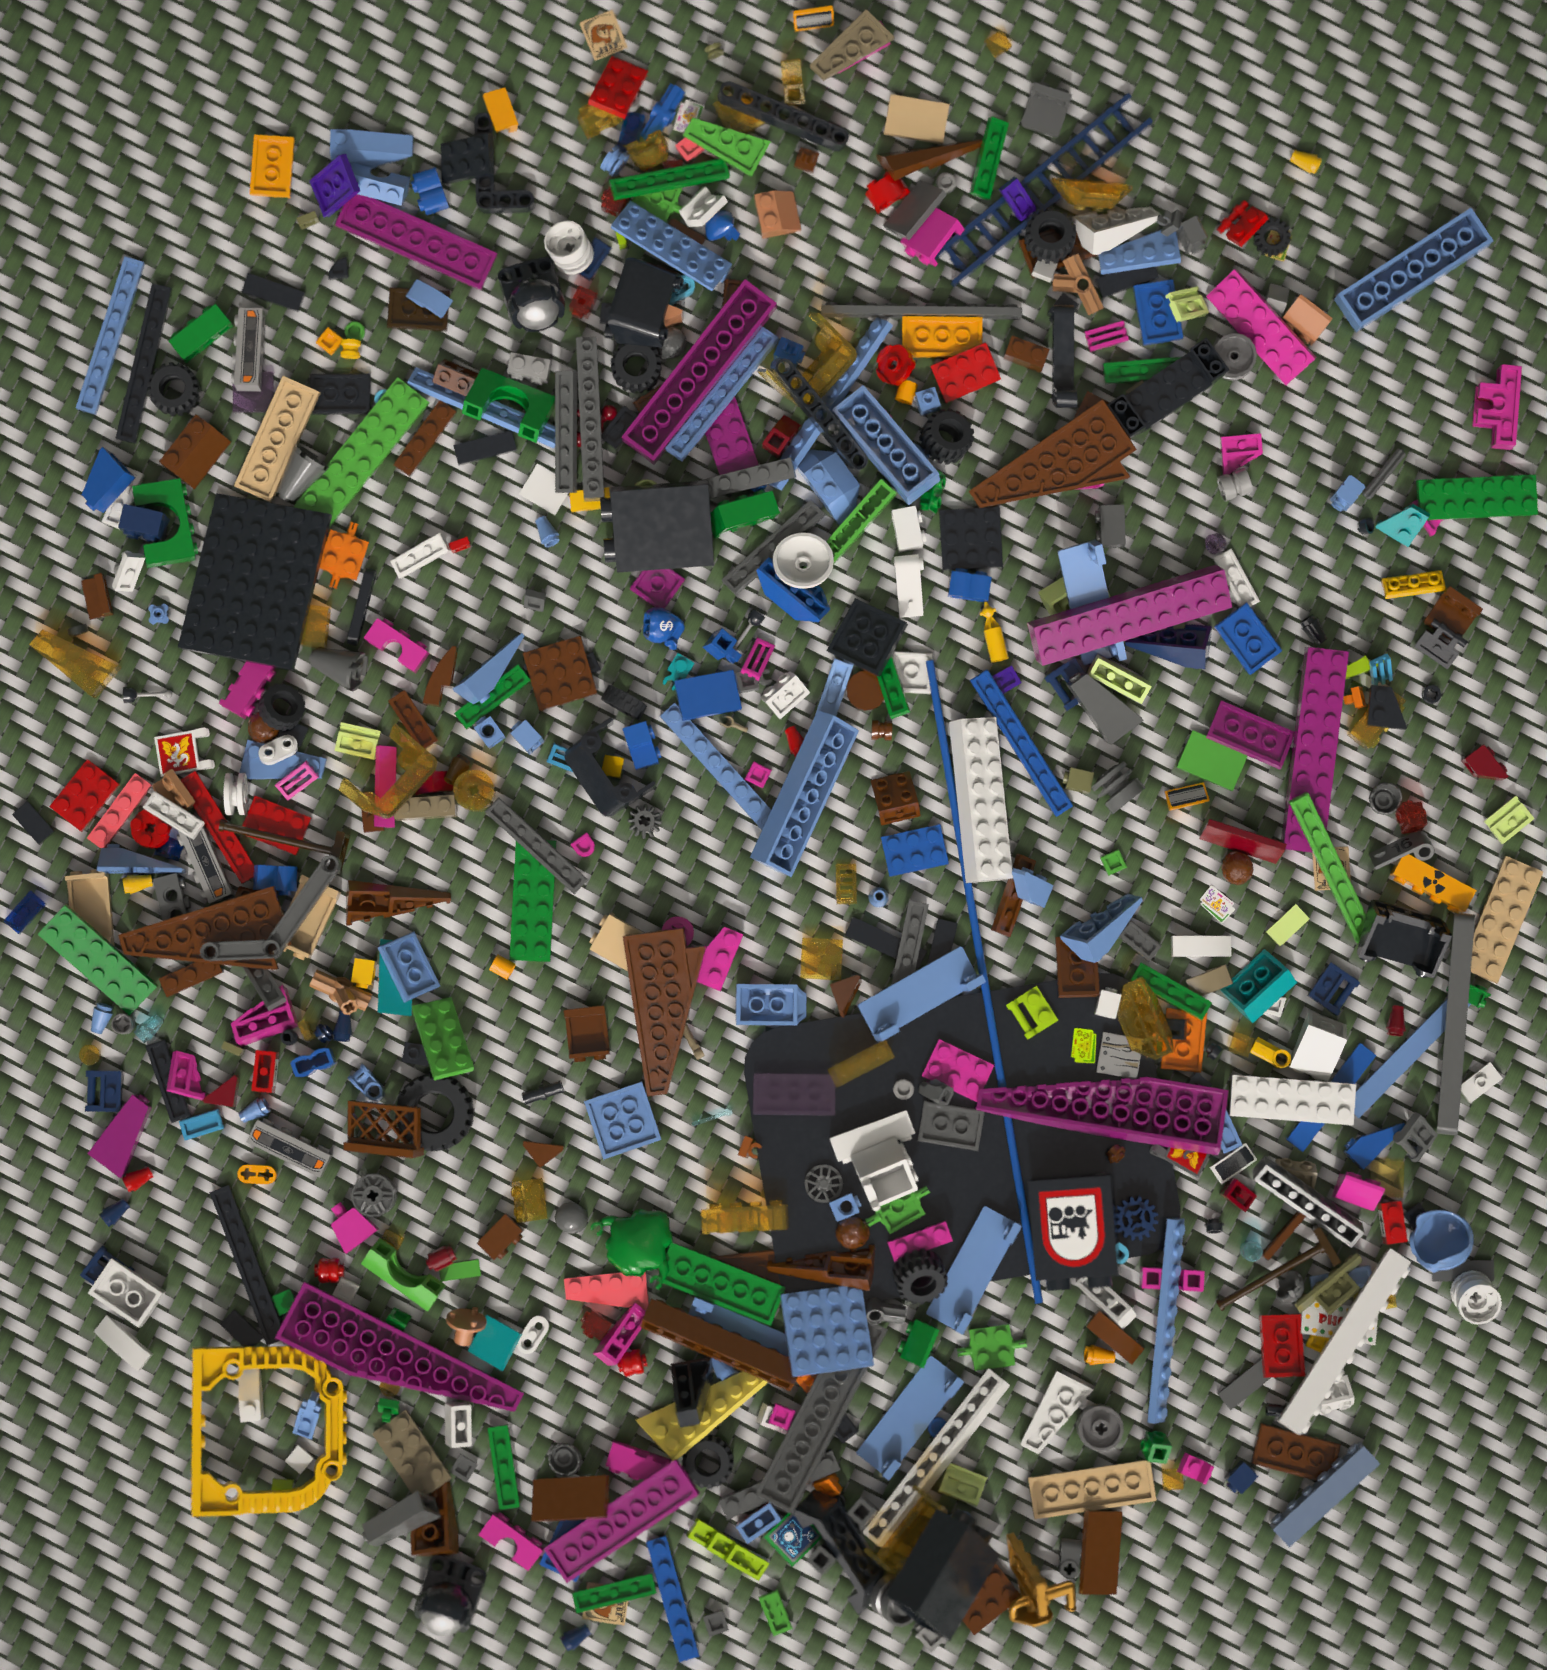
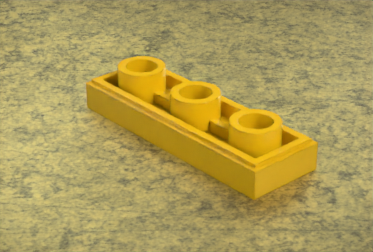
[1381,570,1446,599]

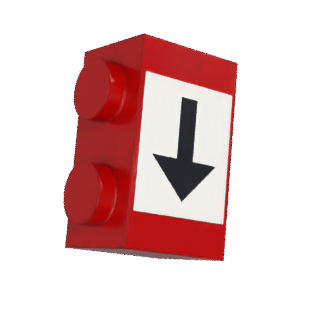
[251,1050,279,1093]
[1377,1200,1408,1245]

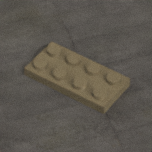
[372,1410,452,1495]

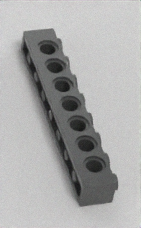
[576,337,605,502]

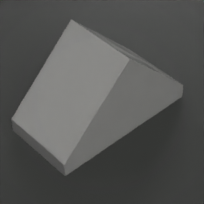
[1265,283,1289,318]

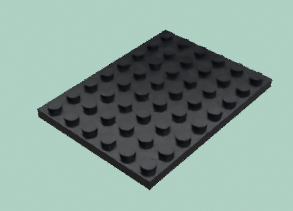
[178,493,332,671]

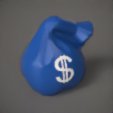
[643,607,685,650]

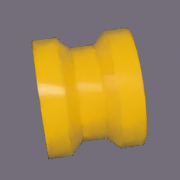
[340,339,361,359]

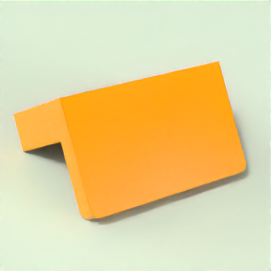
[483,87,518,133]

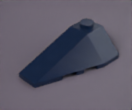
[1125,624,1212,669]

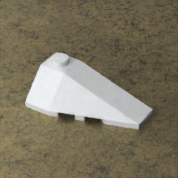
[1072,207,1161,255]

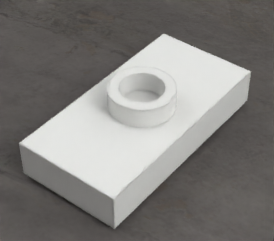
[1461,1062,1503,1103]

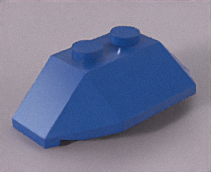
[756,557,830,622]

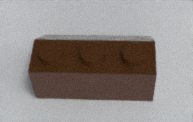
[159,414,231,490]

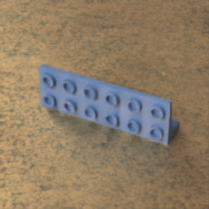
[611,201,732,291]
[1058,539,1127,665]
[858,947,986,1041]
[926,1206,1022,1335]
[688,1296,789,1357]
[856,1356,964,1481]

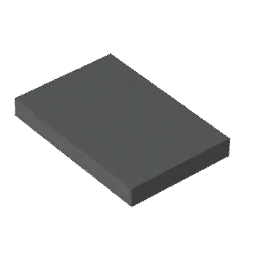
[883,180,947,240]
[917,1101,984,1151]

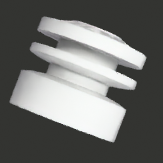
[544,221,594,275]
[1450,1271,1502,1324]

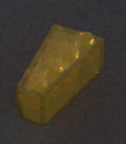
[29,629,121,699]
[701,1200,789,1235]

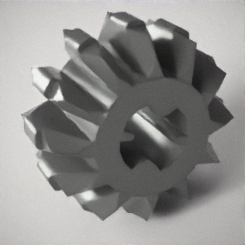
[627,804,662,839]

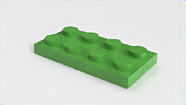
[412,997,474,1080]

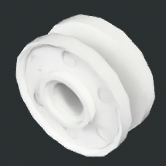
[224,773,248,815]

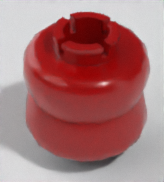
[314,1258,345,1283]
[617,1349,648,1377]

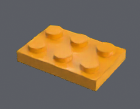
[250,135,295,198]

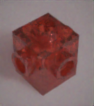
[1395,800,1428,834]

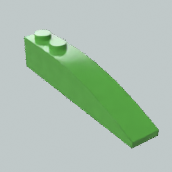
[802,479,898,569]

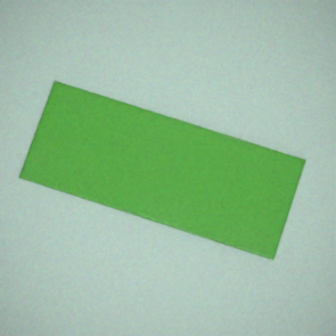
[439,1259,481,1282]

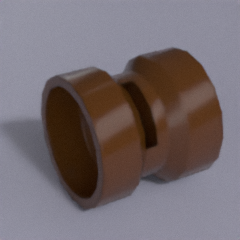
[871,720,892,741]

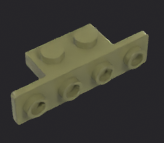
[1295,1253,1363,1315]

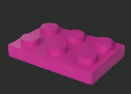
[922,1039,994,1102]

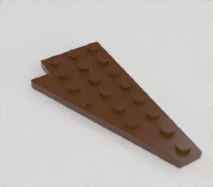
[969,399,1137,508]
[118,886,293,970]
[623,927,706,1096]

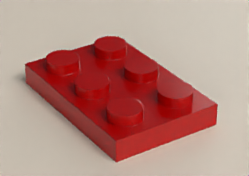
[588,56,648,119]
[930,342,1001,403]
[49,759,120,832]
[242,796,312,856]
[1259,1314,1305,1378]

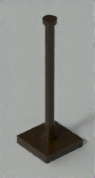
[219,819,350,875]
[1216,1223,1341,1311]

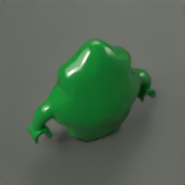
[591,1209,673,1289]

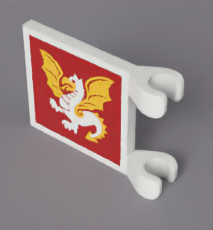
[154,728,215,777]

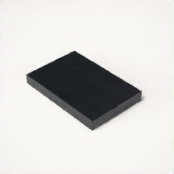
[310,374,371,415]

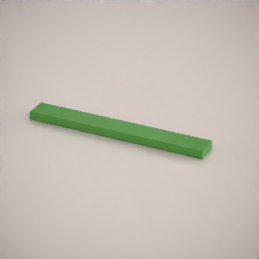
[1288,792,1366,943]

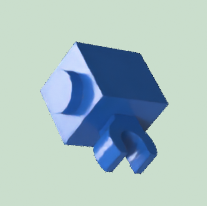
[774,337,806,367]
[702,628,742,664]

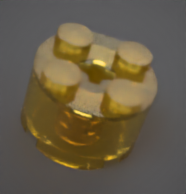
[453,770,496,812]

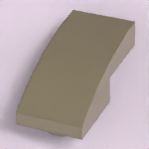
[1186,964,1233,996]

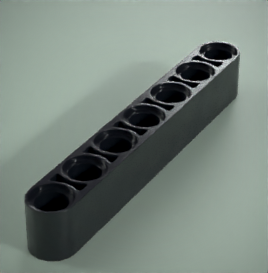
[717,81,849,152]
[770,358,868,470]

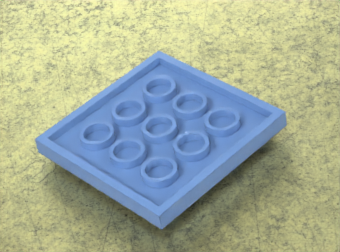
[780,1286,874,1377]

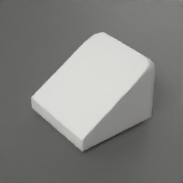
[1032,259,1058,282]

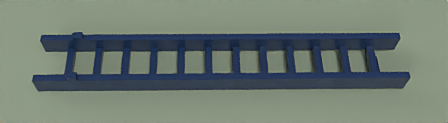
[935,93,1153,288]

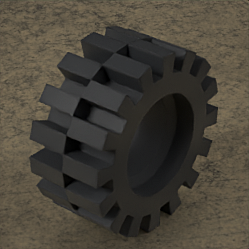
[1253,218,1291,257]

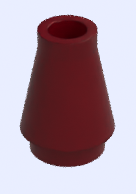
[1385,1005,1406,1037]

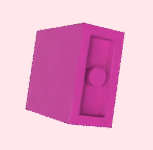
[900,208,965,267]

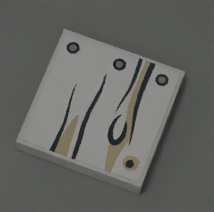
[1096,1032,1144,1079]

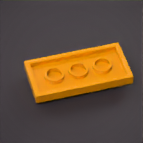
[902,316,983,358]

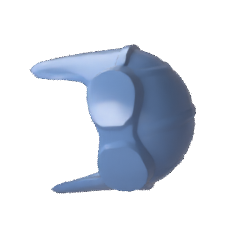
[1409,1210,1473,1273]

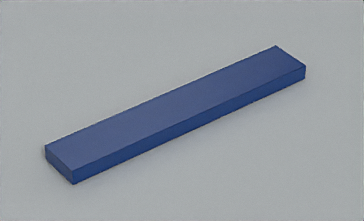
[1286,1043,1376,1152]

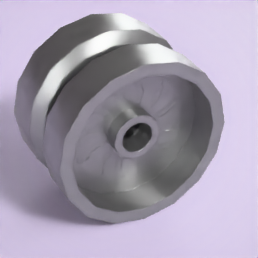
[1214,333,1257,381]
[1076,1403,1124,1451]
[870,1573,913,1627]

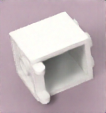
[850,1137,919,1211]

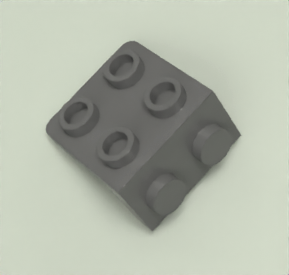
[1021,82,1072,137]

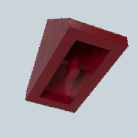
[414,771,456,795]
[202,1075,240,1107]
[1220,1178,1257,1213]

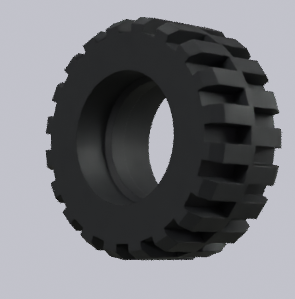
[395,1073,475,1151]

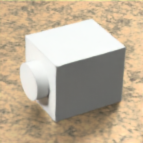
[1094,987,1121,1019]

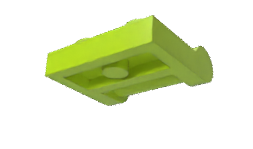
[1006,986,1058,1040]

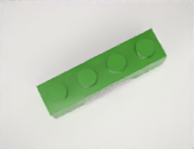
[361,1238,446,1311]

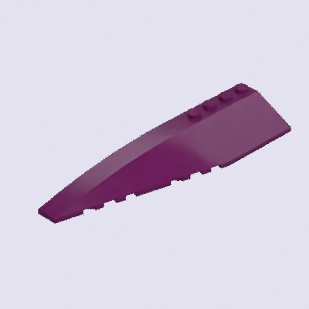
[976,1077,1229,1155]
[275,1281,524,1412]

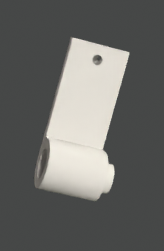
[894,554,924,618]

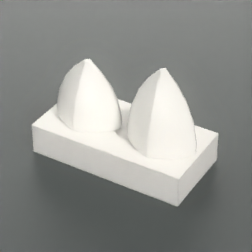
[112,551,145,592]

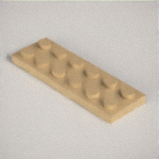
[234,376,320,503]
[1471,856,1543,984]
[1028,1460,1156,1519]

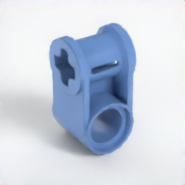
[347,1063,385,1101]

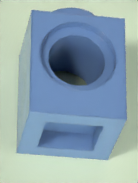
[915,387,941,416]
[474,716,506,749]
[829,1193,861,1222]

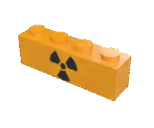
[1390,854,1477,913]

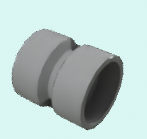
[1217,468,1253,502]

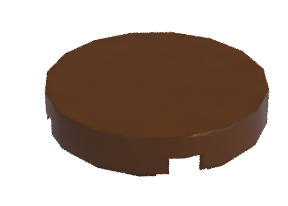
[846,671,884,711]

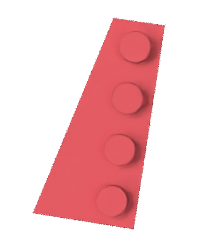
[564,1272,649,1310]

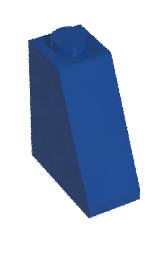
[81,447,135,513]

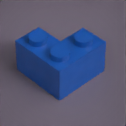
[622,721,662,771]

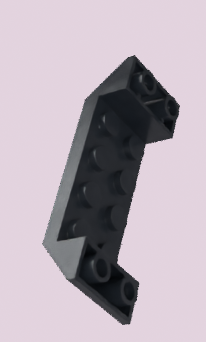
[1107,337,1229,438]
[793,1489,884,1615]

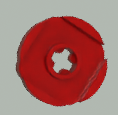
[876,344,916,386]
[130,809,172,849]

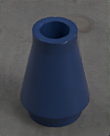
[332,1011,353,1042]
[99,1198,130,1227]
[559,1624,591,1651]

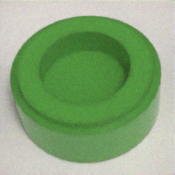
[345,321,365,341]

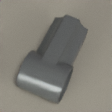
[864,1297,906,1324]

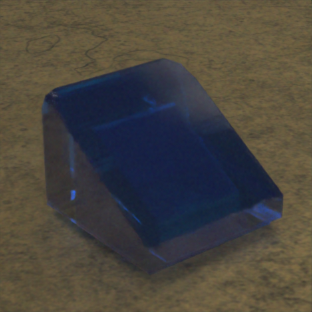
[155,838,184,861]

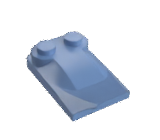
[735,984,806,1025]

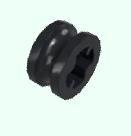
[1422,685,1441,704]

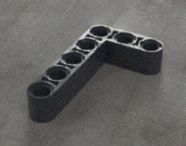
[474,112,535,214]
[1052,305,1077,408]

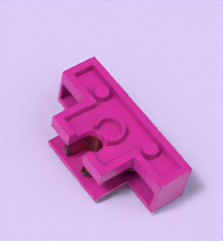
[1472,364,1522,450]

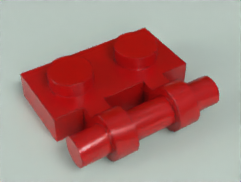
[1216,200,1268,247]

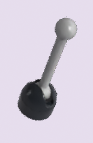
[733,609,765,651]
[123,687,172,703]

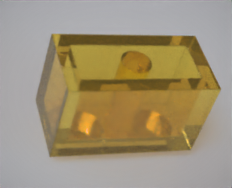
[301,605,331,648]

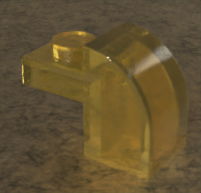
[780,58,805,105]

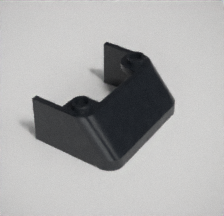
[565,717,656,817]

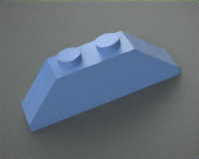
[797,449,860,526]

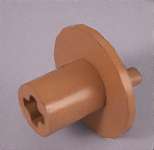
[446,1307,487,1346]

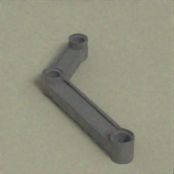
[200,855,342,961]

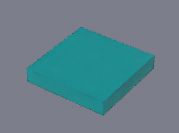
[468,1315,522,1371]

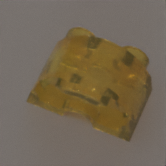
[577,105,623,139]
[624,129,669,171]

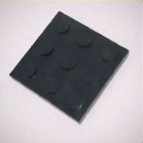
[939,507,1003,571]
[827,598,908,677]

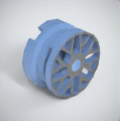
[600,145,630,178]

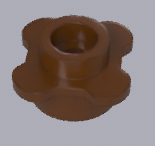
[1106,1144,1126,1164]

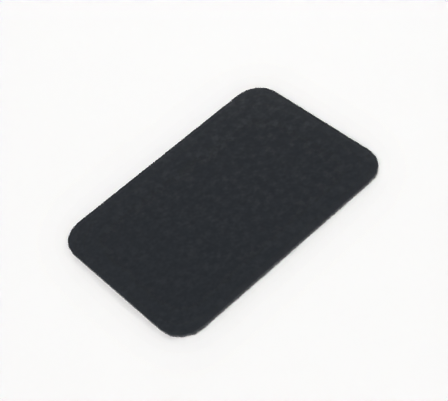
[744,973,1180,1303]

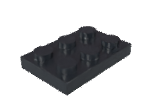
[441,133,494,184]

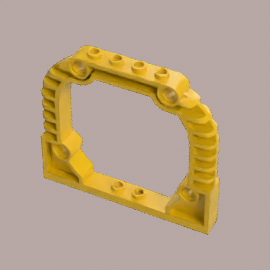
[191,1346,347,1517]

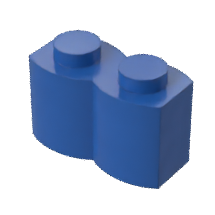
[411,167,449,215]
[947,568,992,602]
[253,865,297,895]
[290,1048,336,1077]

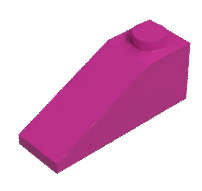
[593,1303,646,1366]

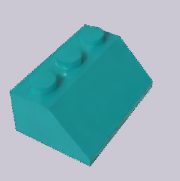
[1220,949,1297,1023]

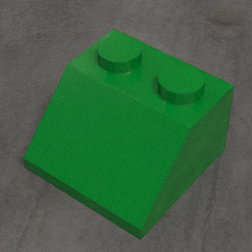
[898,1318,939,1369]

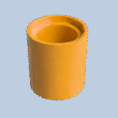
[895,380,918,405]
[489,954,516,980]

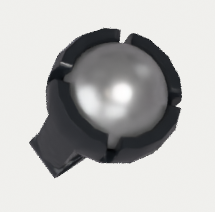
[498,257,565,332]
[414,1555,487,1636]

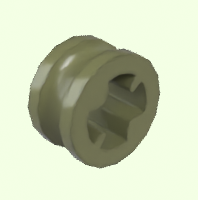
[704,42,725,60]

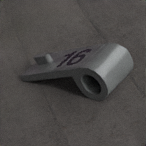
[1369,831,1435,870]

